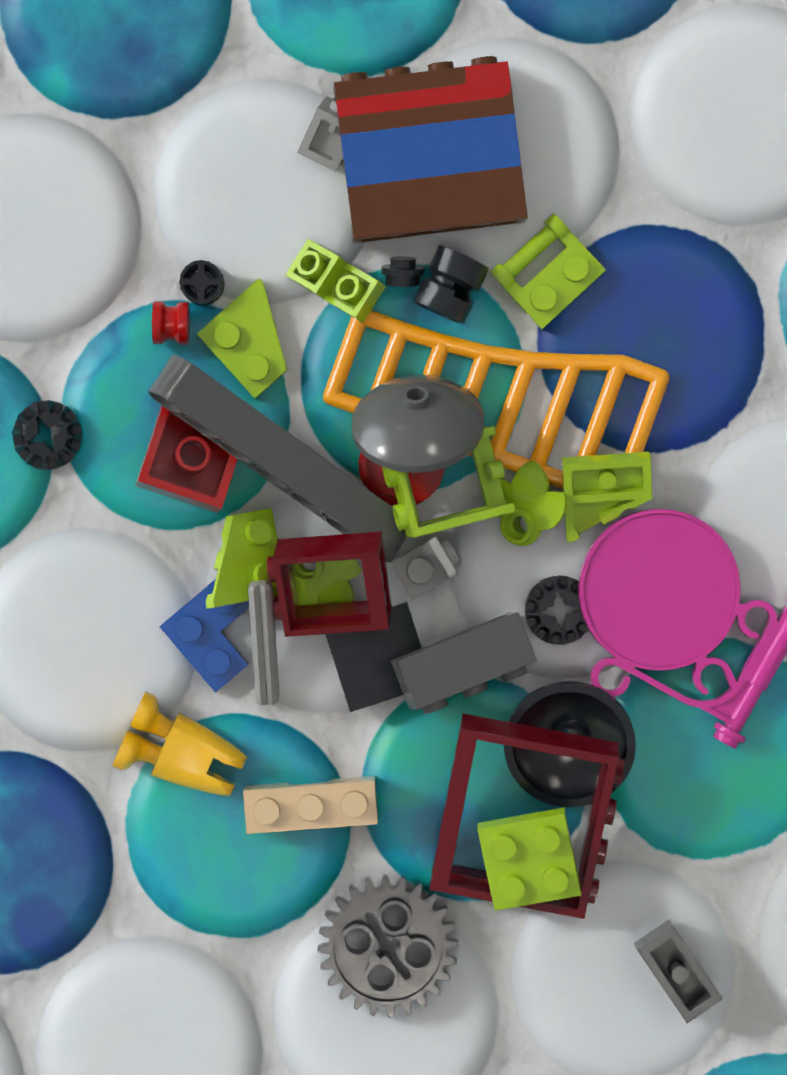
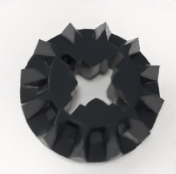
[12,400,82,470]
[525,575,588,645]

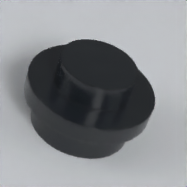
[381,256,425,287]

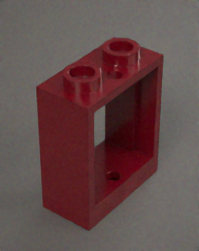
[267,531,393,637]

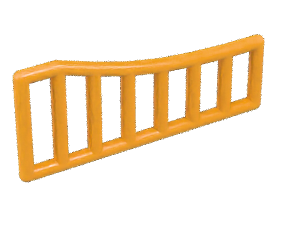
[323,310,670,489]

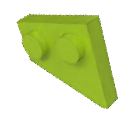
[197,278,288,399]
[562,452,652,542]
[205,508,278,609]

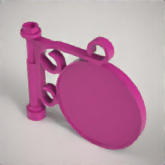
[578,509,787,749]

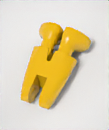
[112,691,247,797]

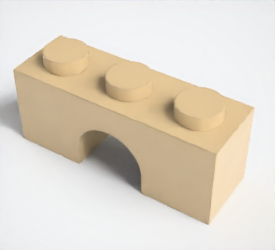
[243,776,378,834]

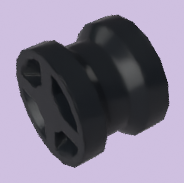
[179,260,225,306]

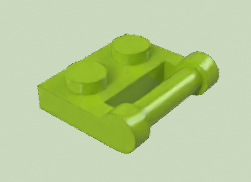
[489,213,606,330]

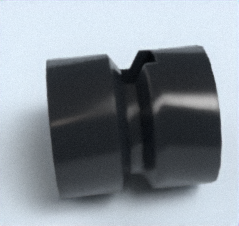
[413,245,489,325]

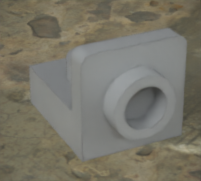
[297,96,343,172]

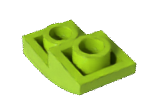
[285,239,386,323]

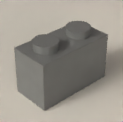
[634,919,723,1023]

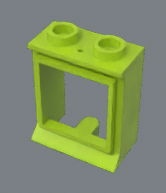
[382,426,515,538]

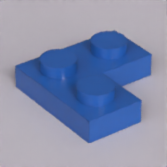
[159,579,249,693]

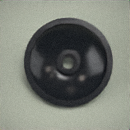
[504,681,636,807]

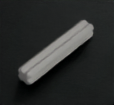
[248,580,280,705]

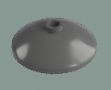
[351,374,484,473]

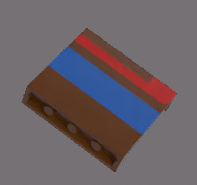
[333,56,528,244]

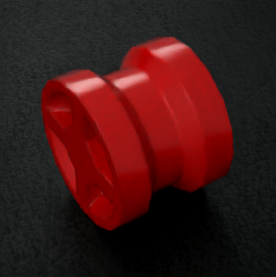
[152,301,190,345]

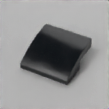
[325,602,422,712]

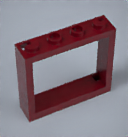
[429,713,625,919]

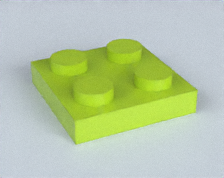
[477,808,581,911]

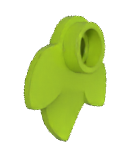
[499,461,567,546]
[292,559,363,606]

